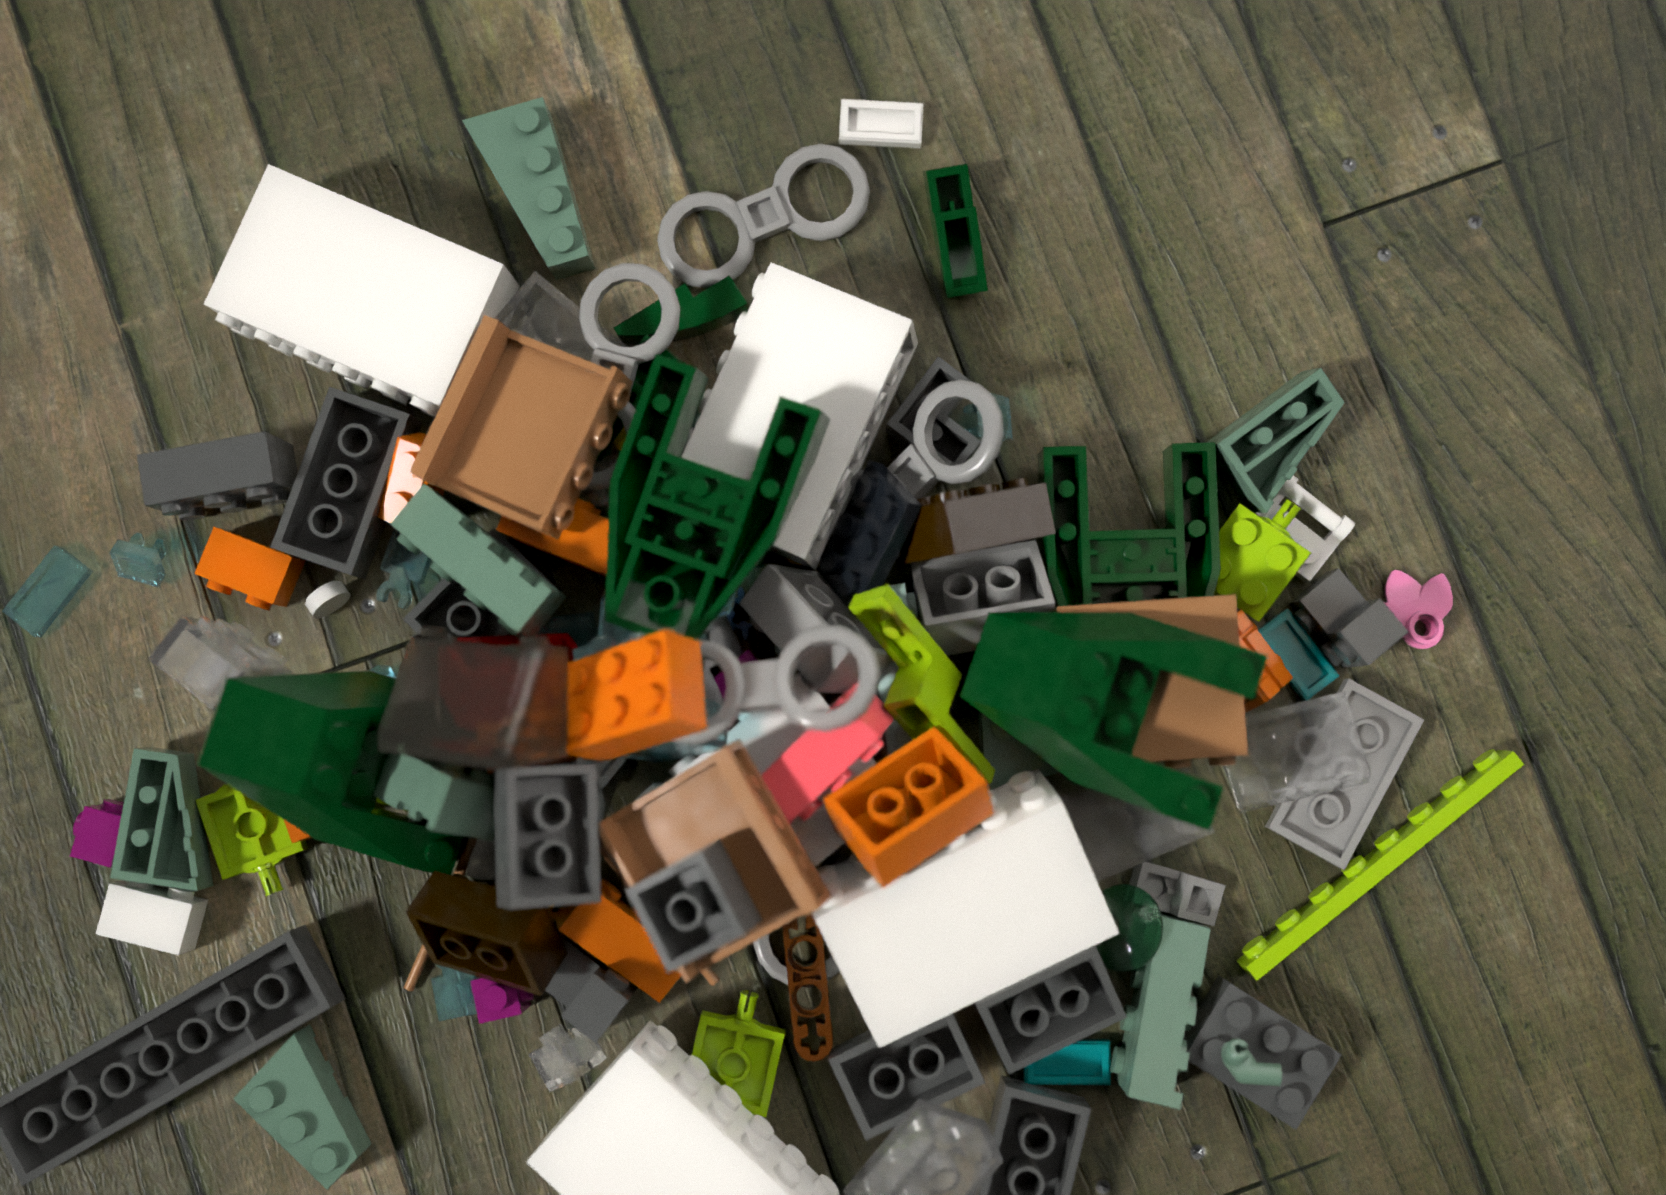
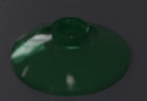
[1095,884,1163,972]

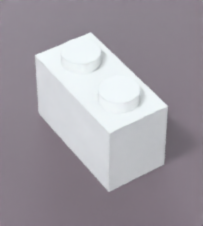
[96,880,208,955]

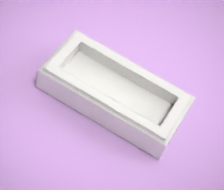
[839,99,924,148]

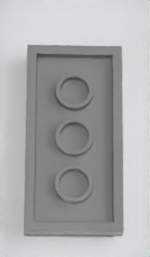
[1265,678,1424,870]

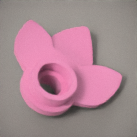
[1385,570,1453,649]

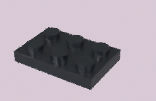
[817,460,922,614]

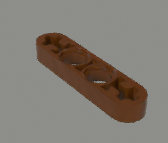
[782,913,833,1062]

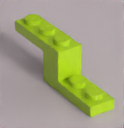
[849,585,996,784]

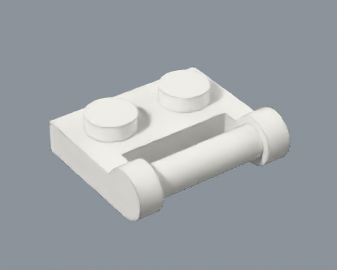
[1255,475,1355,583]

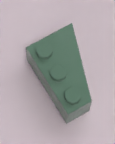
[1206,368,1345,513]
[373,743,495,842]
[110,747,214,891]
[233,1024,372,1190]

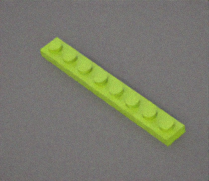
[1236,749,1524,981]

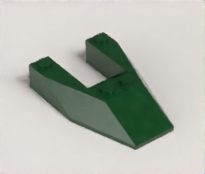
[605,354,830,641]
[1038,442,1221,607]
[960,612,1268,831]
[197,671,483,875]

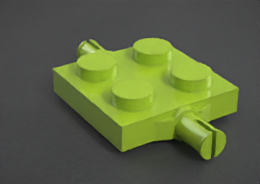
[1214,498,1312,622]
[195,783,308,896]
[692,990,786,1117]

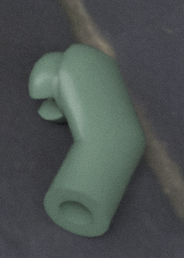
[1221,1038,1282,1086]

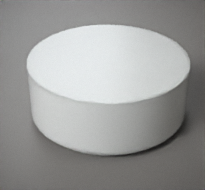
[305,581,350,618]

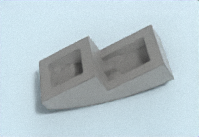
[1125,859,1226,926]

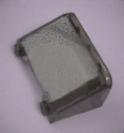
[377,626,568,769]

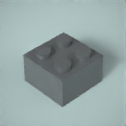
[625,838,762,973]

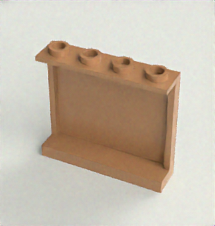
[409,315,633,540]
[1055,595,1248,768]
[598,739,832,983]

